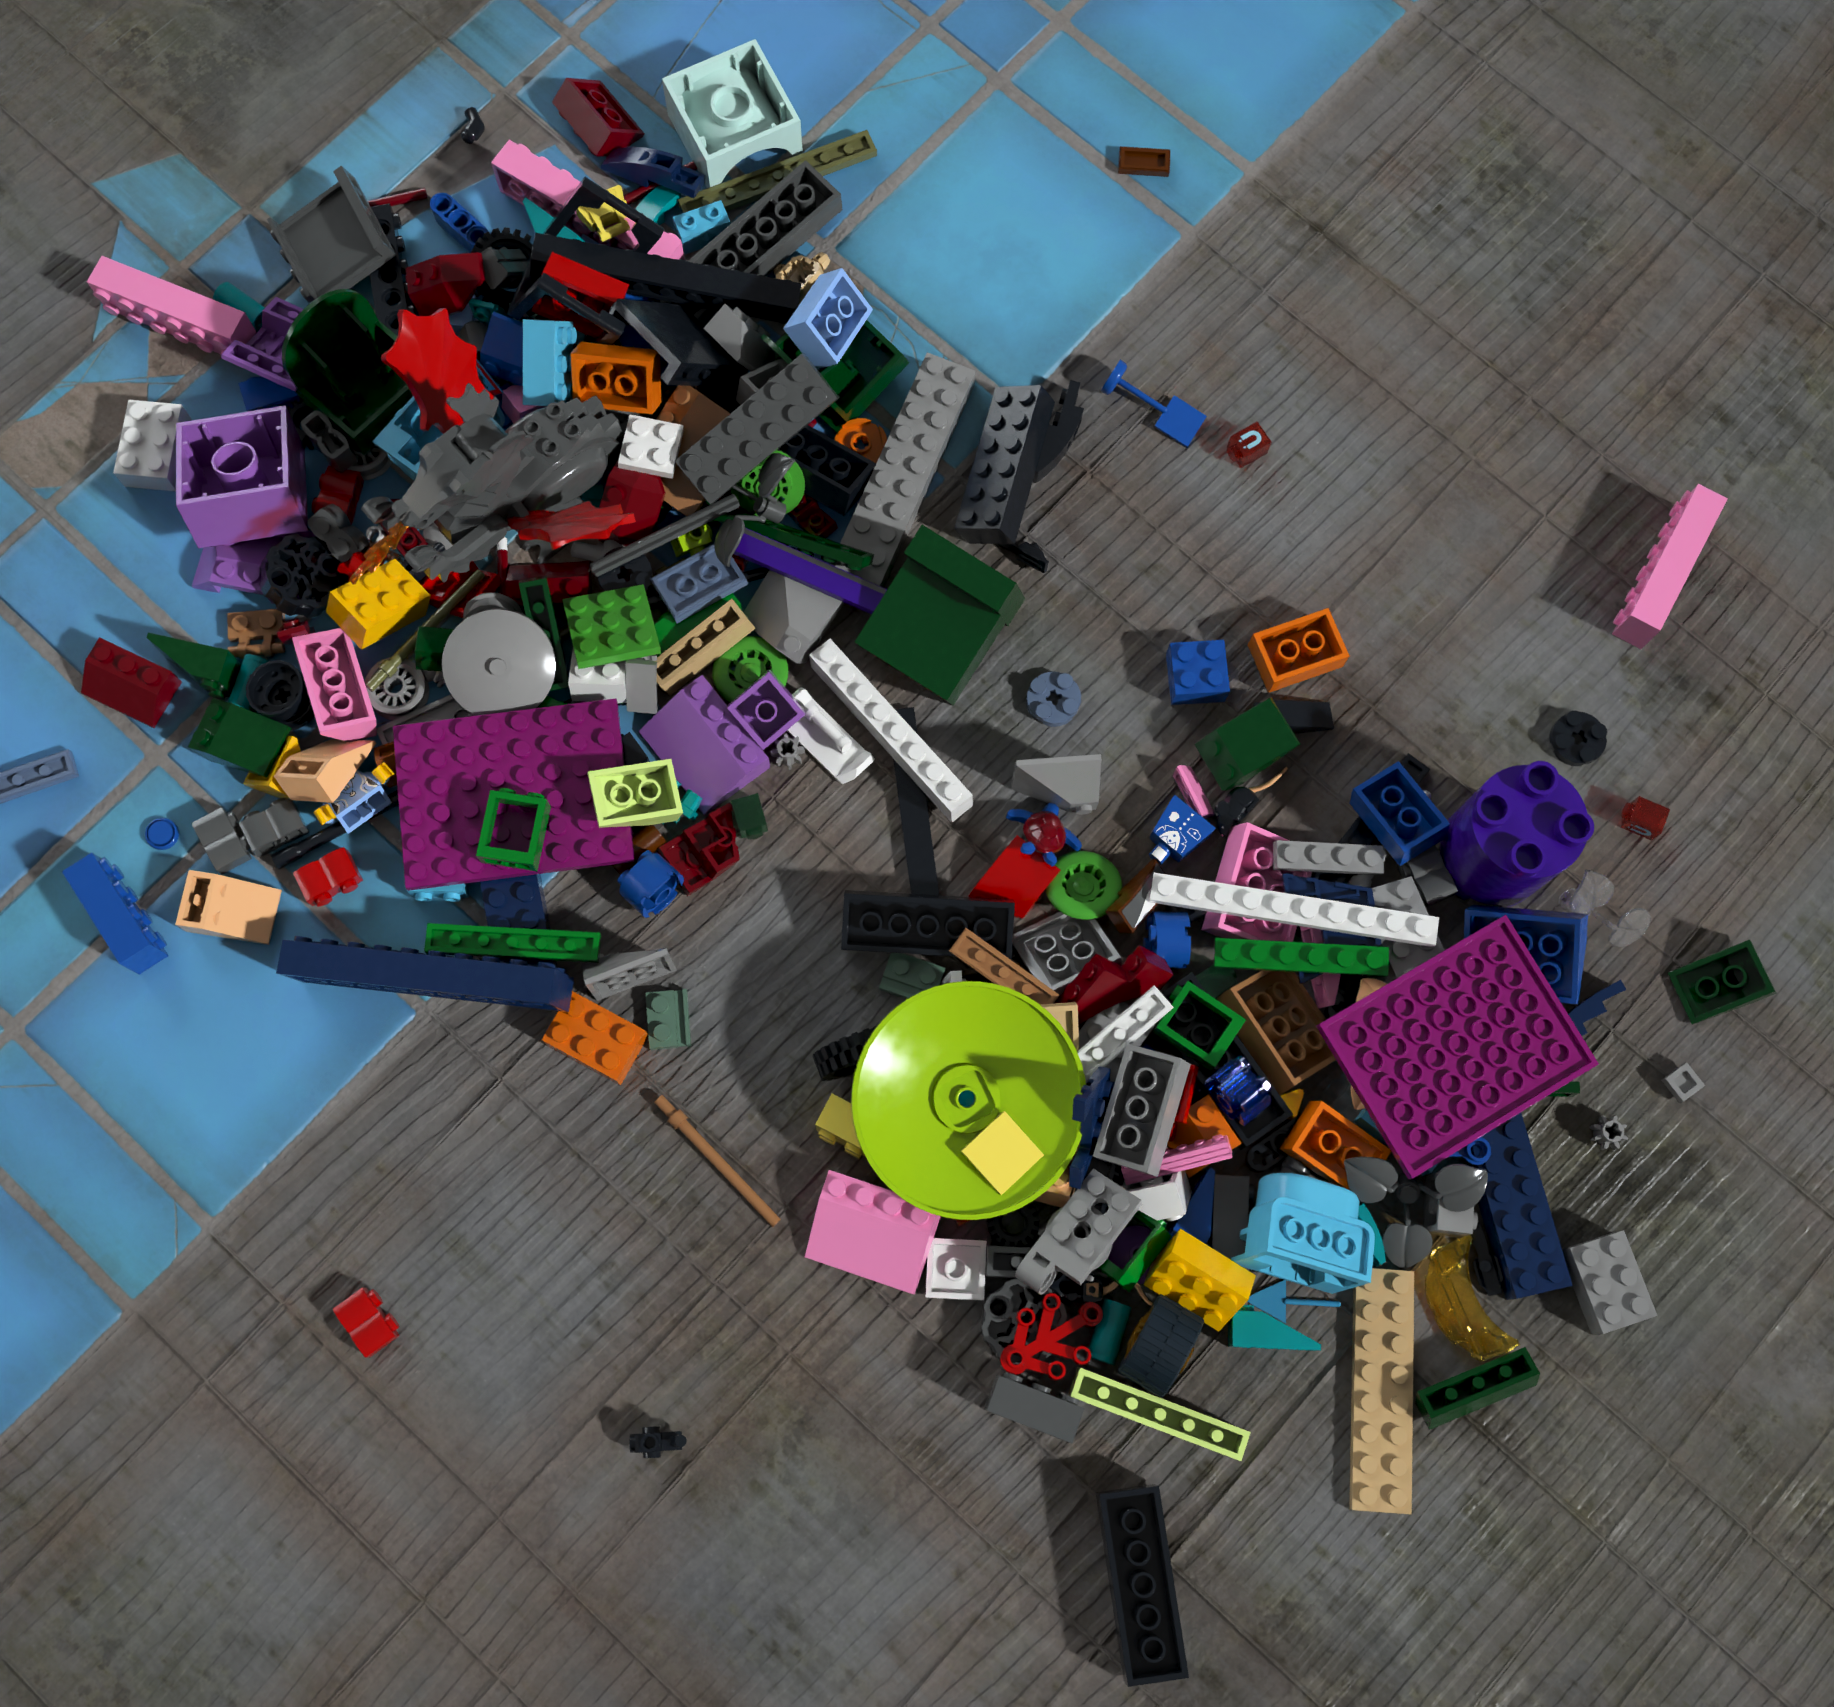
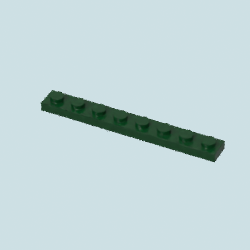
[670,500,874,570]

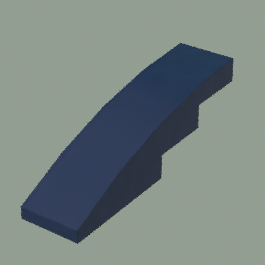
[1567,980,1626,1036]

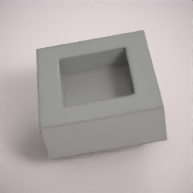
[1661,1063,1705,1103]

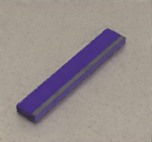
[734,528,887,614]

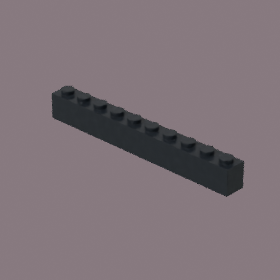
[530,233,802,324]

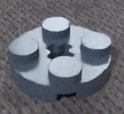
[1026,672,1081,727]

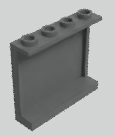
[267,166,396,303]

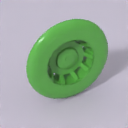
[731,450,805,516]
[712,636,789,703]
[1045,851,1123,920]

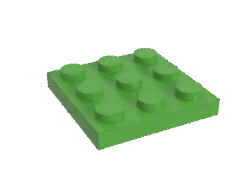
[562,584,661,669]

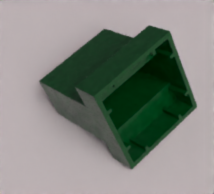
[855,525,1025,705]

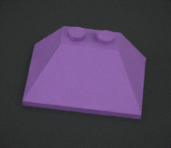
[221,297,303,392]
[192,531,317,604]

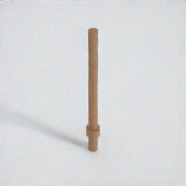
[654,1095,781,1227]

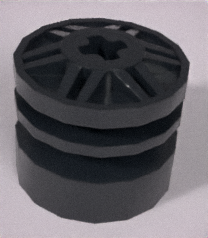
[246,660,314,730]

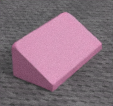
[1173,765,1213,819]

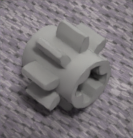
[770,733,805,770]
[1589,1115,1628,1150]

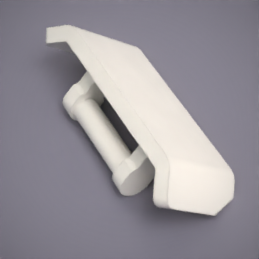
[787,687,875,784]

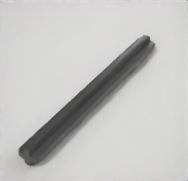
[590,494,740,577]

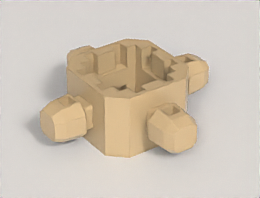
[773,252,830,306]

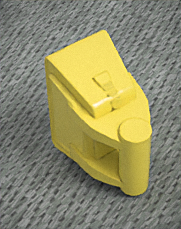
[576,185,631,242]

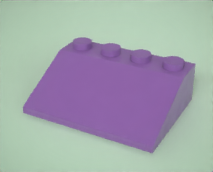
[639,675,770,816]

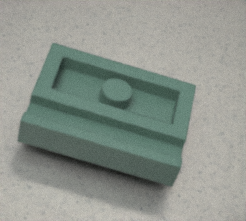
[879,953,945,999]
[645,989,691,1050]

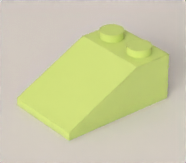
[587,759,683,828]

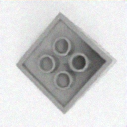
[743,570,844,664]
[1011,754,1102,815]
[1012,912,1123,996]
[582,948,677,1001]

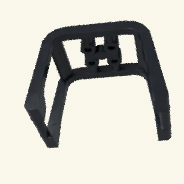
[507,177,664,350]

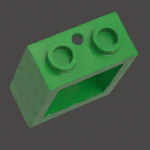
[476,788,551,872]
[1153,981,1246,1071]
[1097,1210,1172,1292]

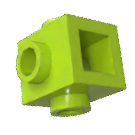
[670,523,712,558]

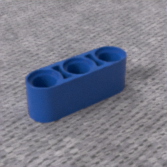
[430,193,488,253]

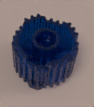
[1205,1056,1271,1126]

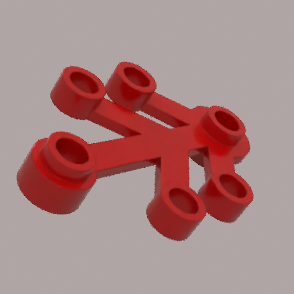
[1000,1293,1103,1380]

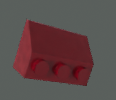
[552,78,645,157]
[506,561,592,615]
[81,637,182,728]

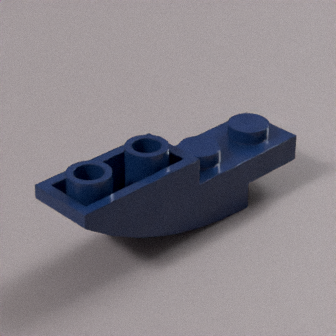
[601,147,706,198]

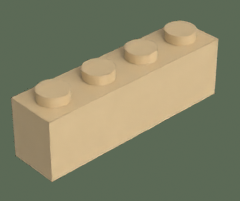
[656,599,756,696]

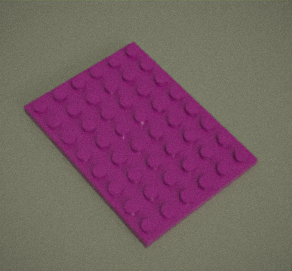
[393,698,635,891]
[1316,915,1599,1180]

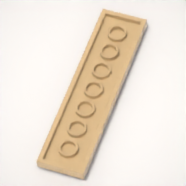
[1349,1268,1414,1514]

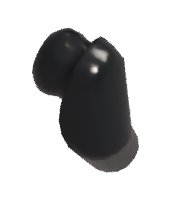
[461,107,485,144]

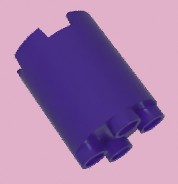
[1440,761,1594,907]

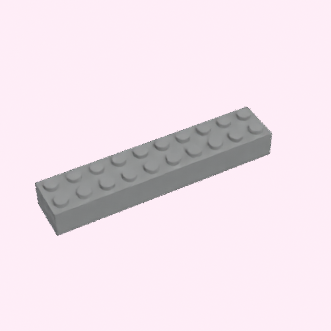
[830,352,976,588]

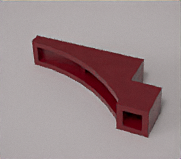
[1054,945,1173,1026]

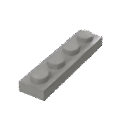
[1273,840,1384,875]

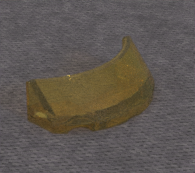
[1425,1235,1520,1361]

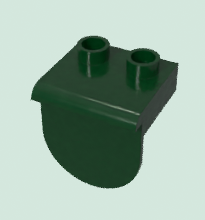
[282,289,413,455]
[760,320,909,433]

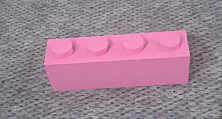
[292,628,377,742]

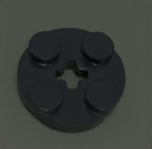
[598,546,652,591]
[1549,710,1607,766]

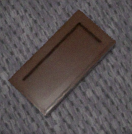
[1118,146,1170,177]

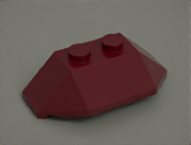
[405,252,485,316]
[598,459,666,546]

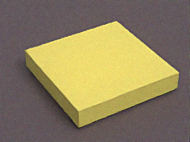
[961,1111,1044,1195]

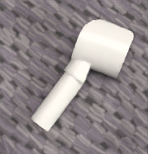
[366,525,386,544]

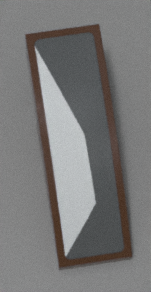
[1105,859,1165,933]

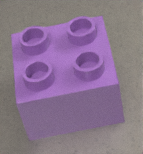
[176,405,308,549]

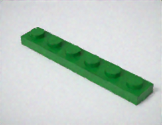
[424,923,601,963]
[1214,938,1389,977]

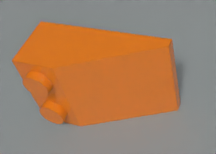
[1280,1101,1391,1190]

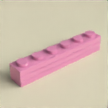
[1121,1135,1232,1185]

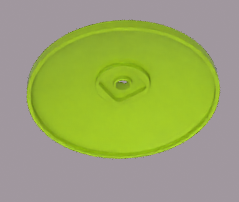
[851,981,1086,1220]

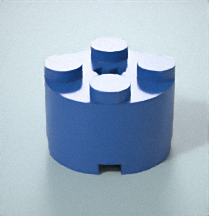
[617,850,684,918]
[1143,912,1191,968]

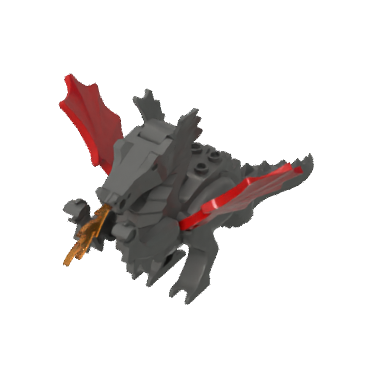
[349,308,748,585]

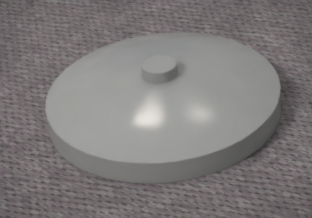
[442,608,556,716]

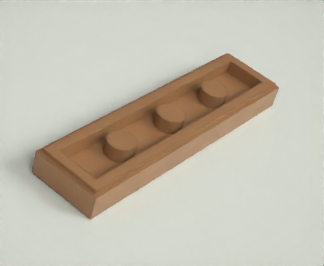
[949,928,1059,1005]

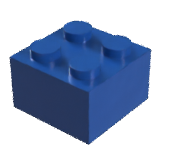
[1166,640,1230,705]

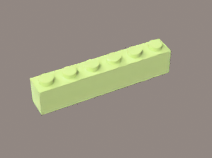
[1068,1367,1251,1461]

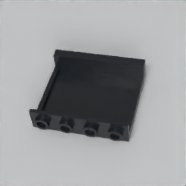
[609,299,744,388]

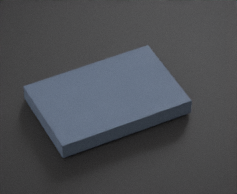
[650,543,748,623]

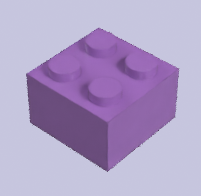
[727,670,806,750]

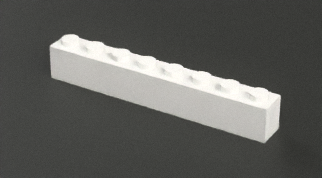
[809,639,973,823]

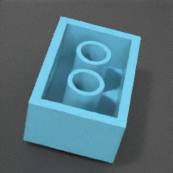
[523,319,577,406]

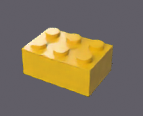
[326,559,431,650]
[1144,1228,1256,1332]

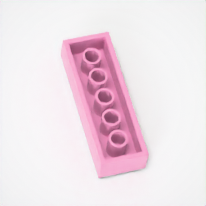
[87,256,257,355]
[1612,484,1728,649]

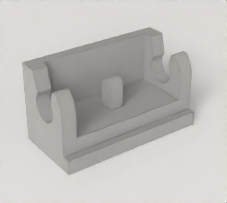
[625,655,658,714]

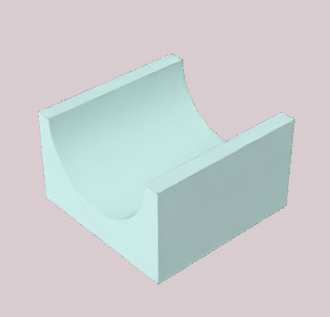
[662,39,803,188]

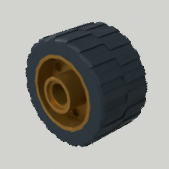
[1118,1294,1204,1398]

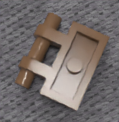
[227,609,285,659]

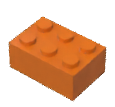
[571,342,661,414]
[1248,608,1350,693]
[542,991,648,1086]

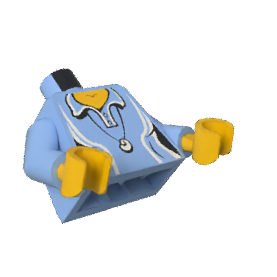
[313,762,395,834]

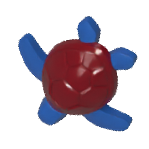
[1006,803,1082,867]

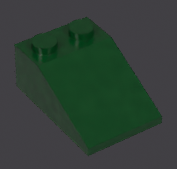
[146,633,241,700]
[188,698,292,778]
[1194,698,1300,791]
[1668,939,1777,1025]

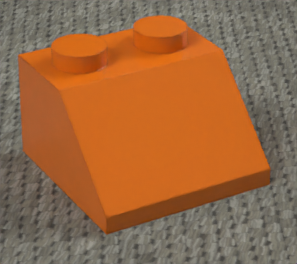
[1167,1094,1242,1178]

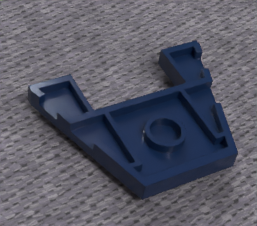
[1282,873,1382,984]
[1069,1066,1114,1189]

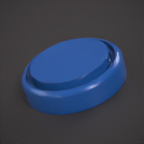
[145,818,179,850]

